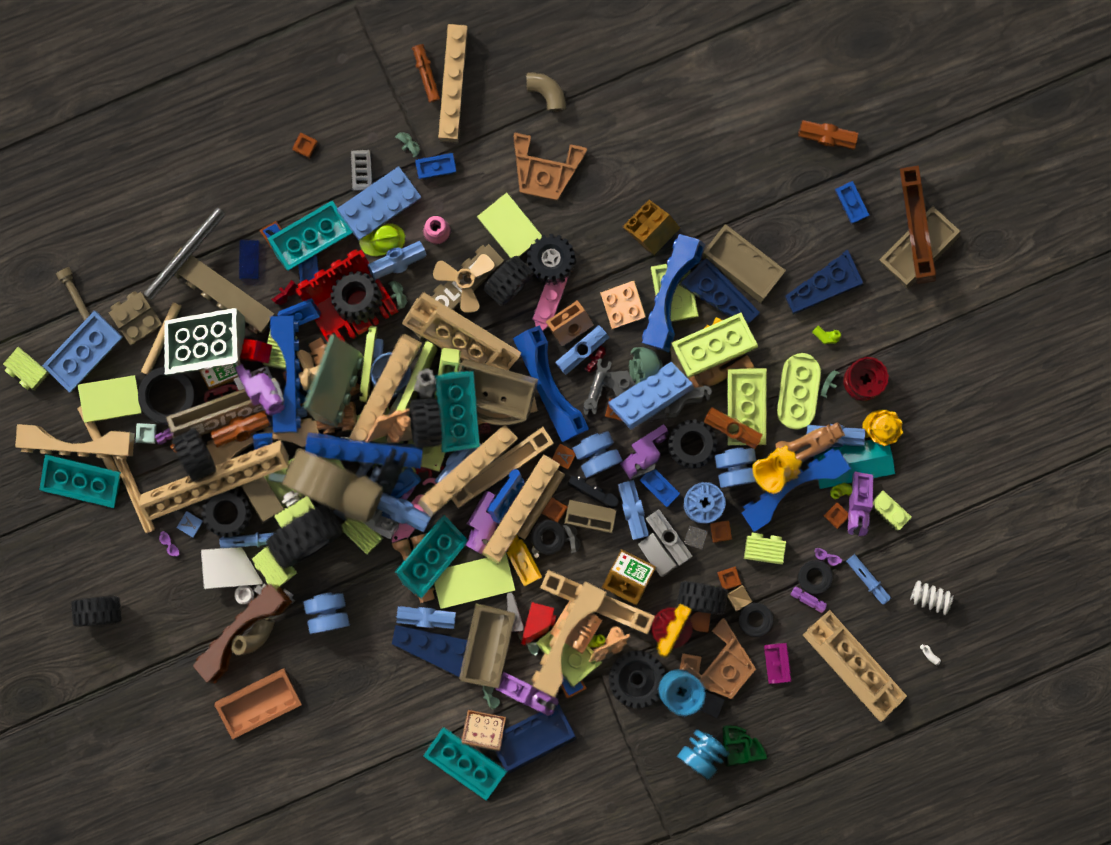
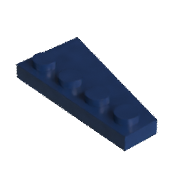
[785,249,863,315]
[679,258,760,325]
[392,625,468,677]

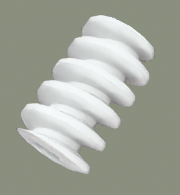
[910,581,954,615]

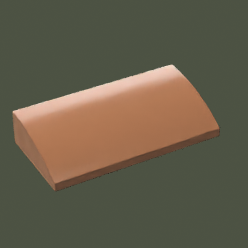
[215,668,302,739]

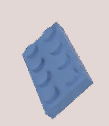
[337,166,421,241]
[42,311,123,392]
[608,362,694,429]

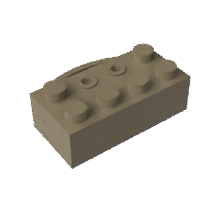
[459,359,539,425]

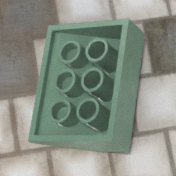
[164,308,245,376]
[304,335,364,427]

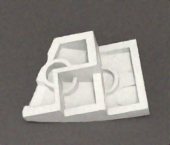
[201,547,263,589]

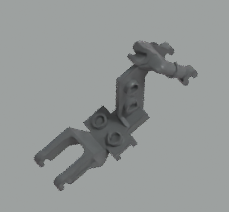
[583,359,711,422]

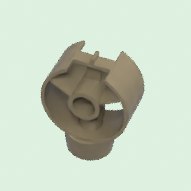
[282,449,383,523]

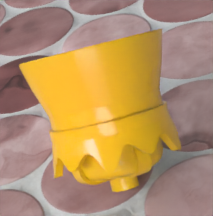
[862,410,903,446]
[753,446,802,493]

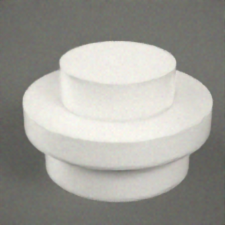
[282,491,300,507]
[235,585,254,605]

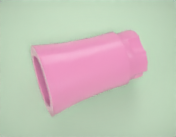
[423,216,450,244]

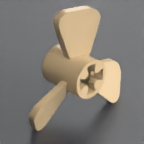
[433,254,494,313]
[296,350,319,391]

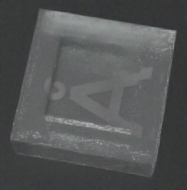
[684,525,708,550]

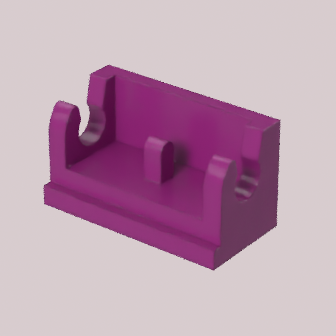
[764,643,791,684]

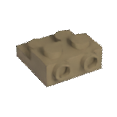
[108,291,163,346]

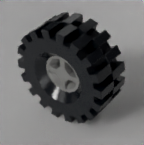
[527,234,576,285]

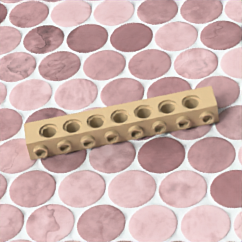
[139,440,289,521]

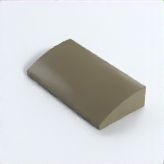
[879,206,961,289]
[701,224,786,303]
[459,604,515,688]

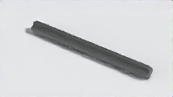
[144,208,225,300]

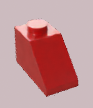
[239,339,272,364]
[521,603,556,645]

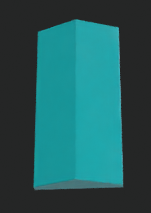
[267,200,353,271]
[435,371,480,452]
[813,440,895,489]
[39,455,121,508]
[396,515,468,598]
[424,727,507,800]

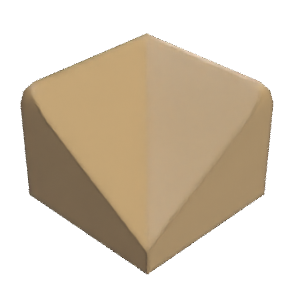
[727,585,752,611]

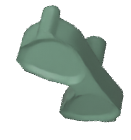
[482,685,500,709]

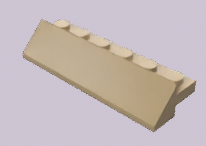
[402,292,521,371]
[803,610,907,722]

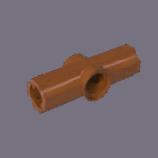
[798,120,858,150]
[704,407,763,449]
[210,410,270,448]

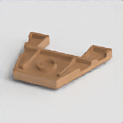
[514,133,587,201]
[680,618,756,699]

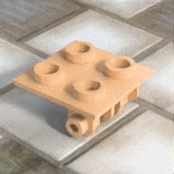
[601,281,646,329]
[366,409,410,443]
[550,601,602,654]
[589,627,630,663]

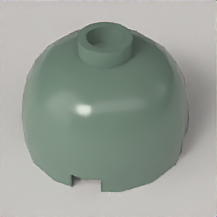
[629,347,663,384]

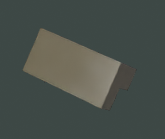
[240,476,284,524]
[565,500,616,534]

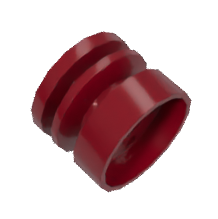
[843,357,889,401]
[651,608,692,648]

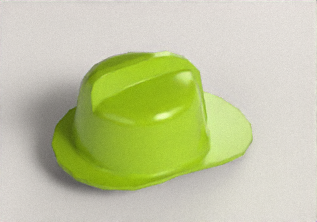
[359,223,405,256]

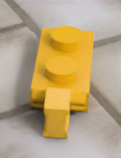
[506,535,542,586]
[658,604,691,658]

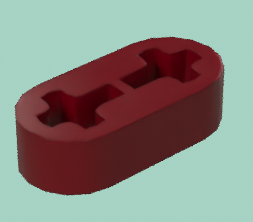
[204,384,239,403]

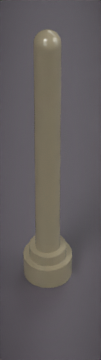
[56,267,90,321]

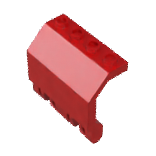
[295,249,399,342]

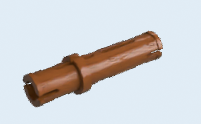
[412,44,441,102]

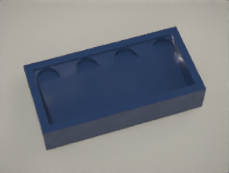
[496,703,577,774]

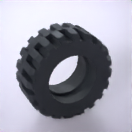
[267,504,343,568]

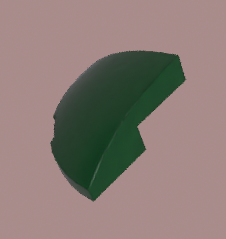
[722,725,767,767]

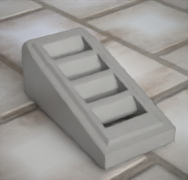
[351,150,372,191]
[507,593,524,631]

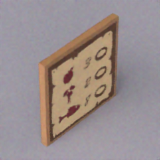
[461,710,506,751]

